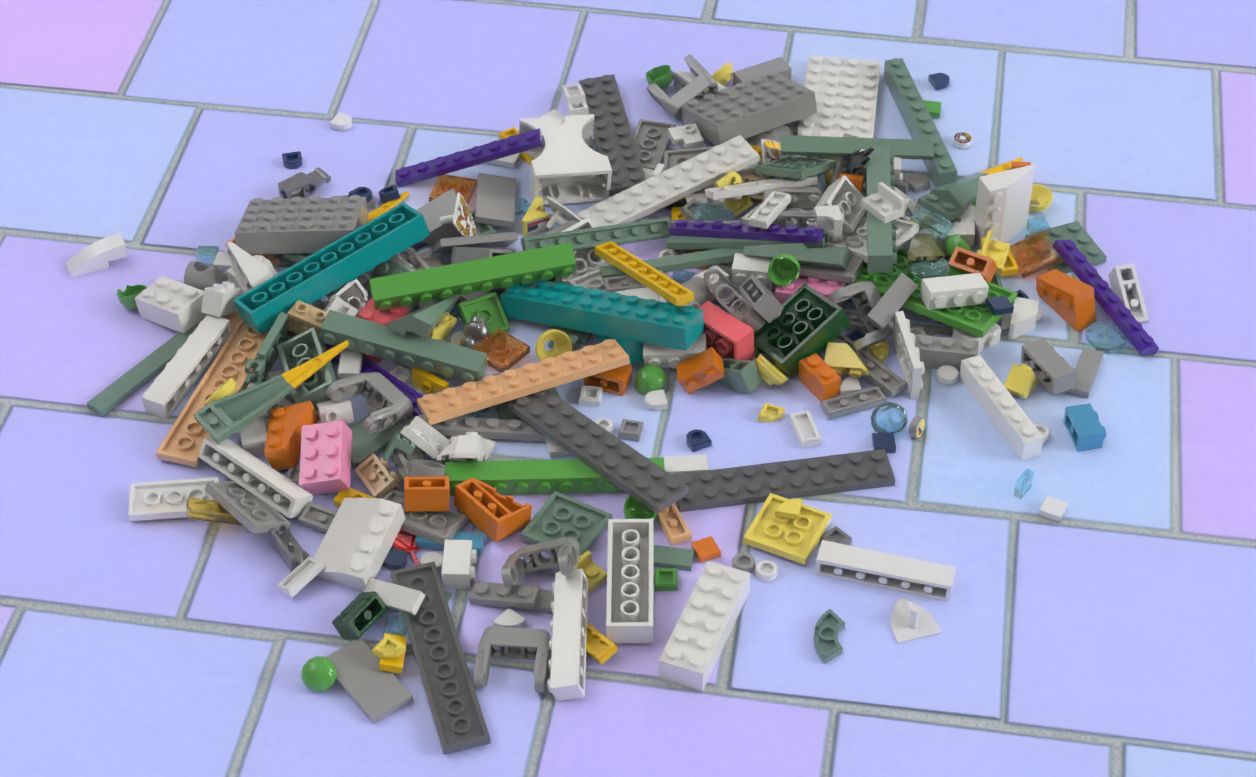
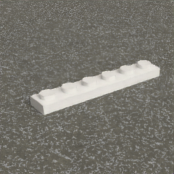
[705,176,818,202]

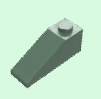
[717,358,763,394]

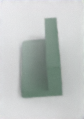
[383,429,415,462]

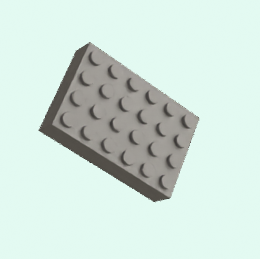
[681,72,817,146]
[235,195,369,255]

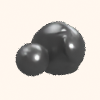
[460,317,489,349]

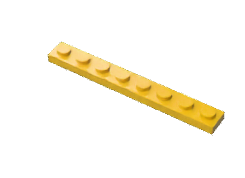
[594,241,695,306]

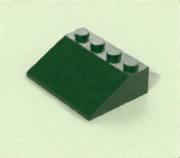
[754,284,851,379]

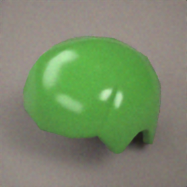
[645,65,674,89]
[946,234,973,258]
[767,254,800,286]
[117,284,147,310]
[634,365,667,395]
[623,495,656,521]
[301,656,338,692]

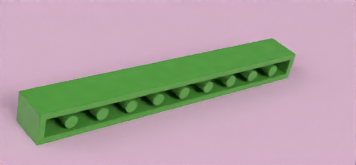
[369,242,576,310]
[445,457,664,496]

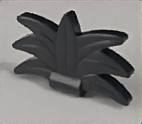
[842,147,874,175]

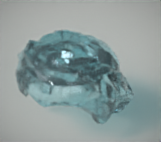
[909,258,950,281]

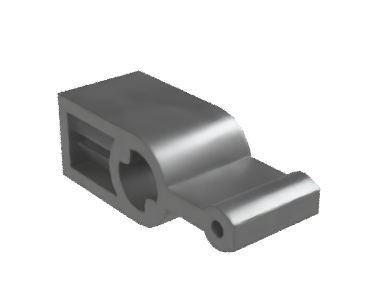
[278,167,331,199]

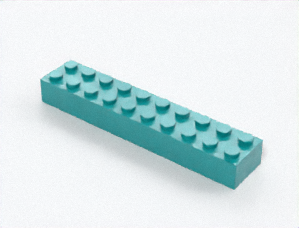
[233,202,430,334]
[501,280,704,351]

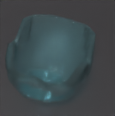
[871,402,908,434]

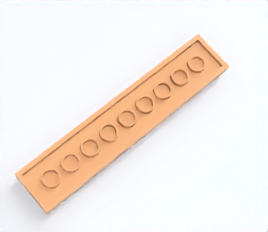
[156,318,272,468]
[417,339,630,425]

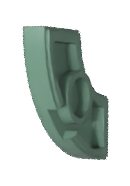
[814,609,845,664]

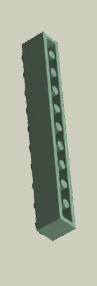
[883,58,957,188]
[866,147,897,273]

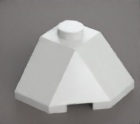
[318,278,368,315]
[436,432,484,464]

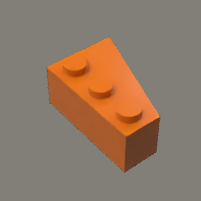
[1036,269,1097,332]
[264,401,320,471]
[454,478,532,542]

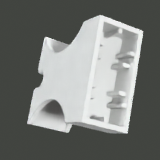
[518,114,612,205]

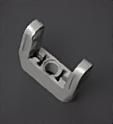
[646,54,719,120]
[763,187,823,228]
[704,268,765,332]
[828,281,894,351]
[326,372,413,434]
[501,537,580,587]
[473,626,551,693]

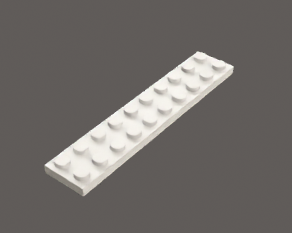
[575,135,760,227]

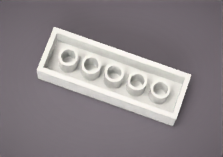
[606,519,654,643]
[658,561,751,692]

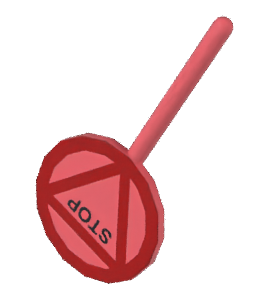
[392,530,420,565]

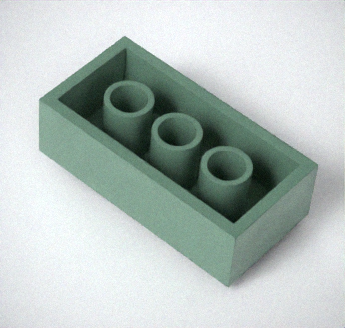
[277,327,337,411]

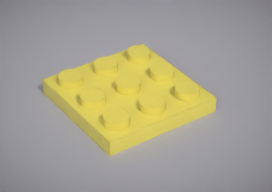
[743,493,832,565]

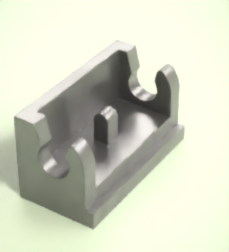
[270,524,309,572]

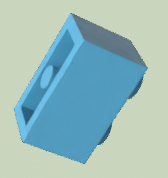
[1063,403,1106,452]

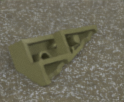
[908,233,950,261]

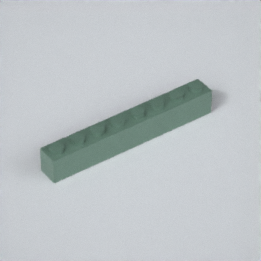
[320,310,487,382]

